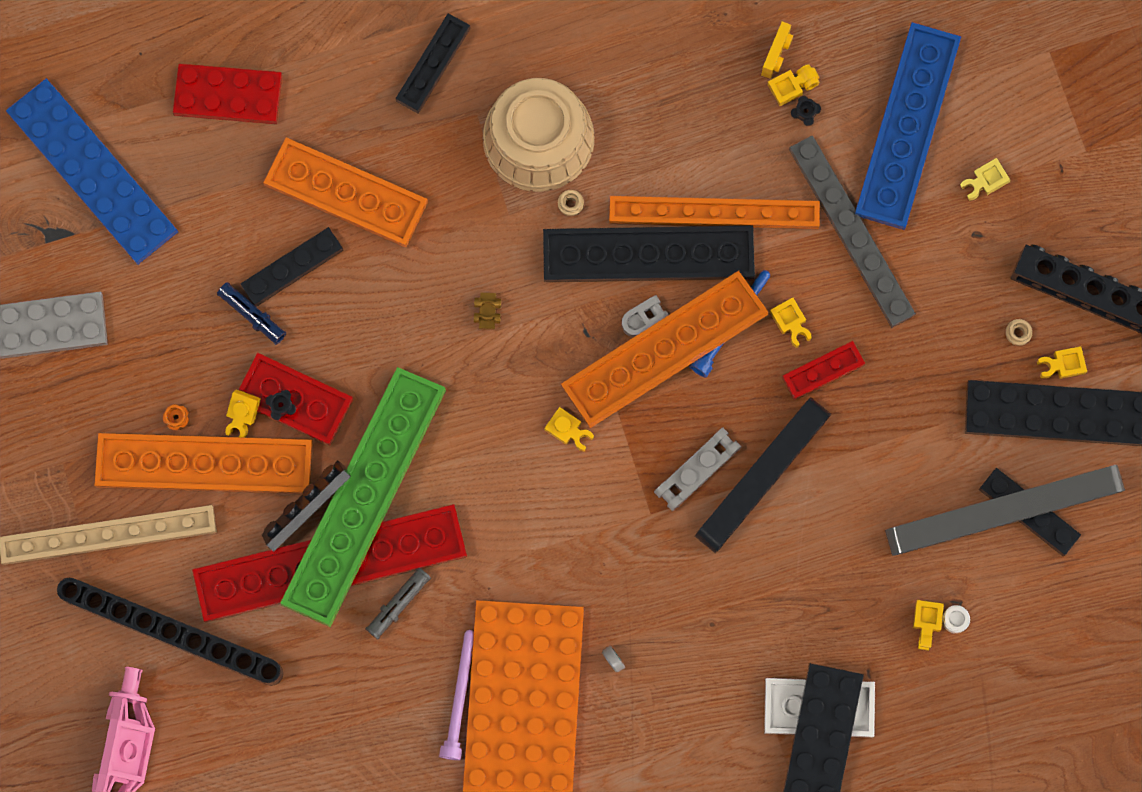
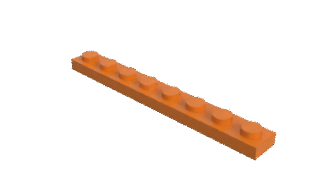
[609,196,820,229]

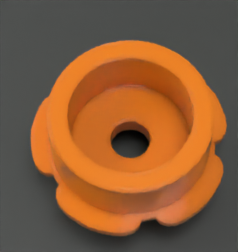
[163,404,189,430]

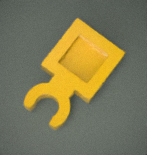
[769,298,812,348]
[1037,346,1087,379]
[225,389,261,438]
[544,407,594,452]

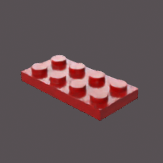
[173,64,283,125]
[238,352,353,446]

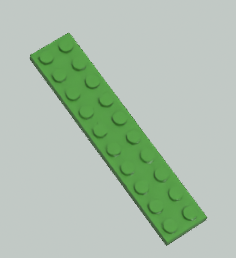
[280,367,446,627]

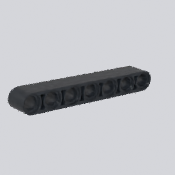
[694,397,831,554]

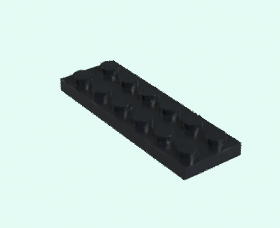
[783,663,864,792]

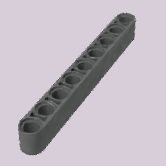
[885,465,1125,556]

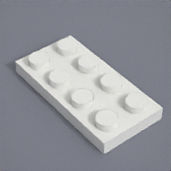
[764,678,875,738]

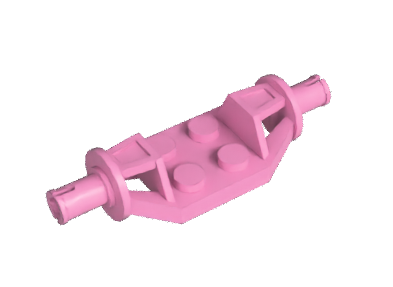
[92,667,155,792]

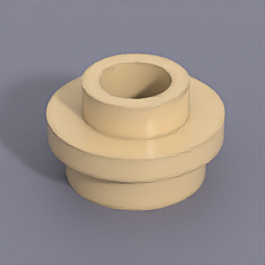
[558,190,584,216]
[1005,319,1032,346]

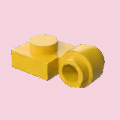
[768,65,820,106]

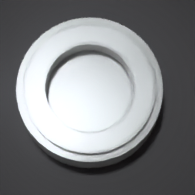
[942,605,970,633]

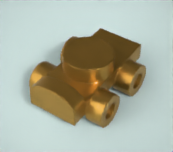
[474,292,501,330]

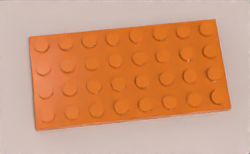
[463,600,584,792]

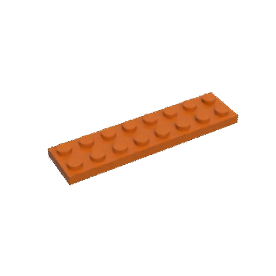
[561,271,768,428]
[95,433,313,494]

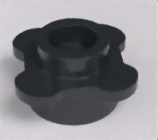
[791,96,821,126]
[266,390,296,420]

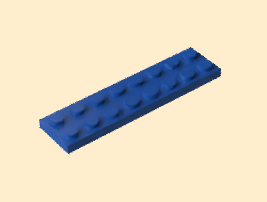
[855,22,961,230]
[6,78,178,265]

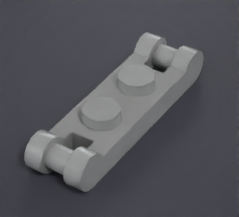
[654,428,742,512]

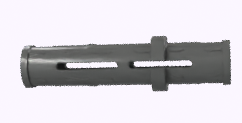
[365,568,431,640]

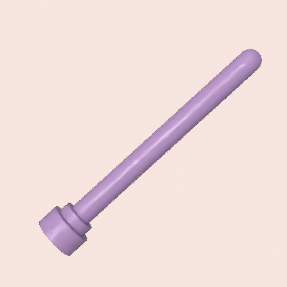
[439,630,474,760]

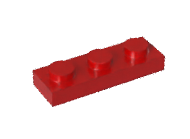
[782,341,865,401]

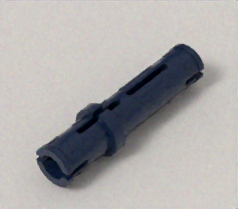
[217,282,287,345]

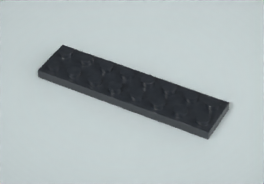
[543,226,755,282]
[965,380,1142,446]

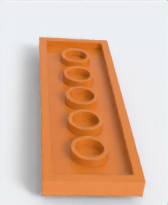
[263,137,428,248]

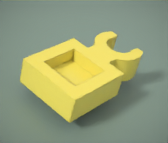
[960,158,1010,201]

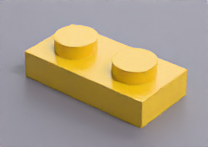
[761,21,794,79]

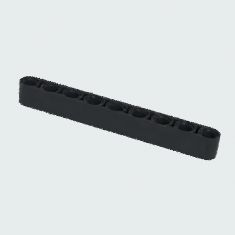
[57,577,284,686]

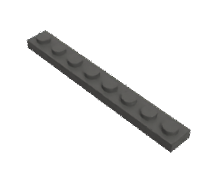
[789,135,916,328]

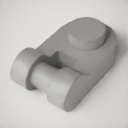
[622,295,669,337]

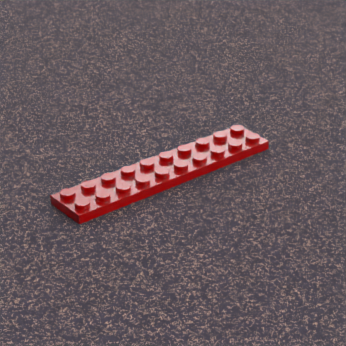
[192,504,467,623]

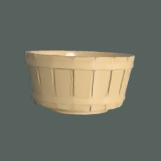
[483,78,595,192]

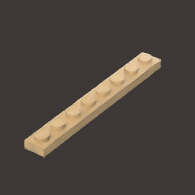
[0,505,217,565]

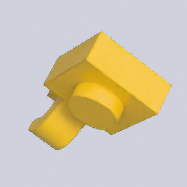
[913,600,944,651]

